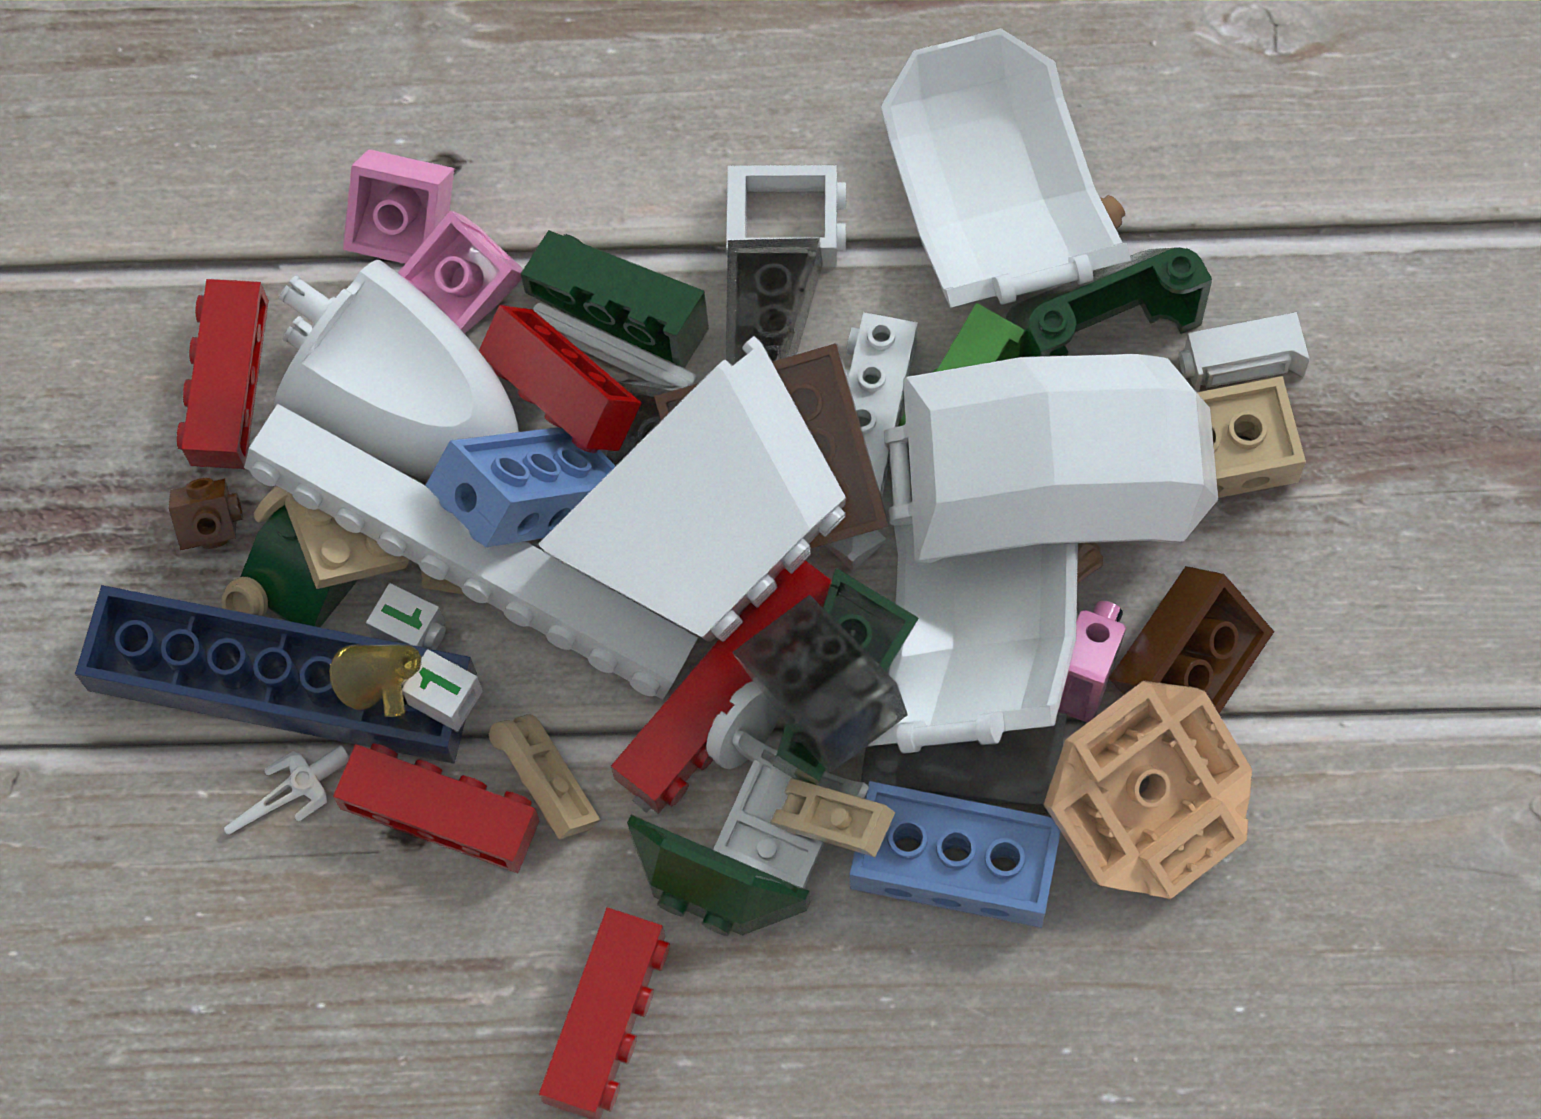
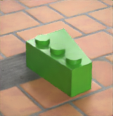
[898,303,1025,453]

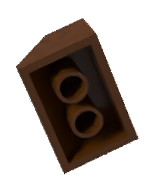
[1109,566,1275,714]

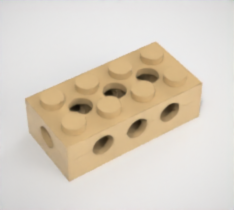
[1197,376,1306,498]

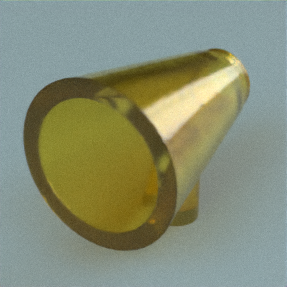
[330,645,421,717]

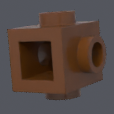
[168,478,243,551]

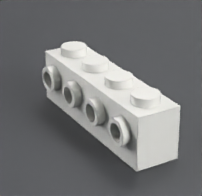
[845,312,918,497]

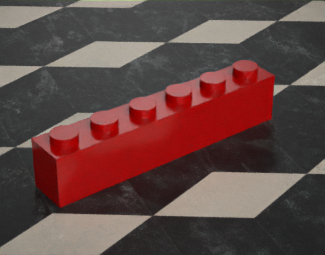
[611,560,831,814]

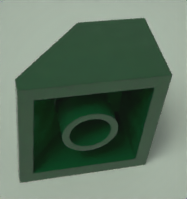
[240,505,359,627]

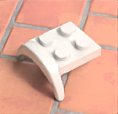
[713,731,869,888]

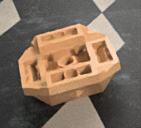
[1044,681,1252,899]

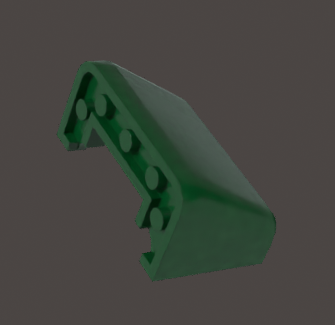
[1006,247,1212,357]

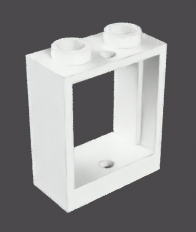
[726,165,846,268]

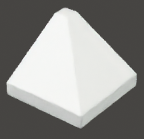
[825,530,886,572]

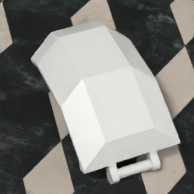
[880,28,1131,308]
[884,354,1218,563]
[865,492,1078,753]

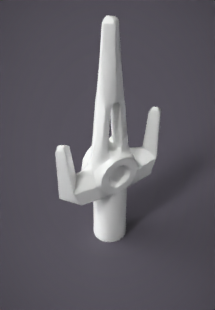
[224,745,350,835]

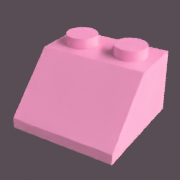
[343,149,455,264]

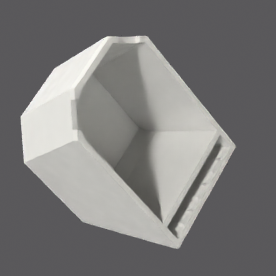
[538,336,846,642]

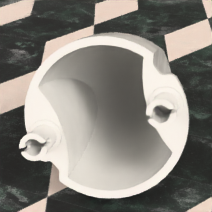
[274,260,519,480]

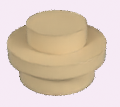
[221,577,268,616]

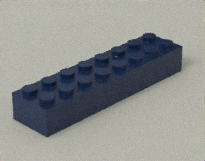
[75,585,477,764]

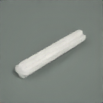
[533,302,696,392]

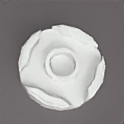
[706,679,784,770]

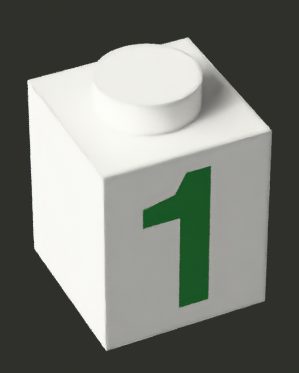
[366,583,446,650]
[402,649,483,732]

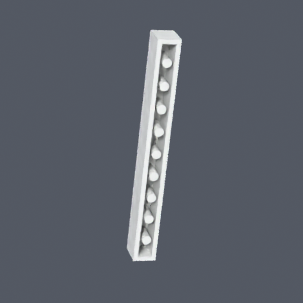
[244,404,698,700]

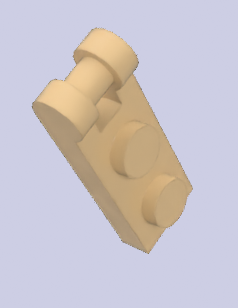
[489,714,601,839]
[770,779,896,857]

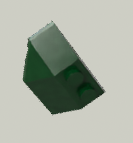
[627,814,811,936]

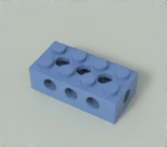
[425,427,616,548]
[850,781,1061,928]

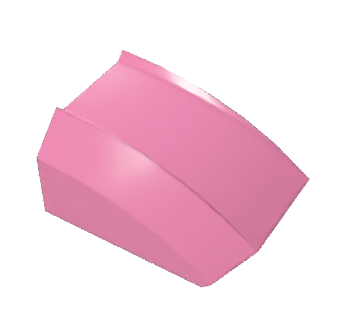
[398,210,523,334]

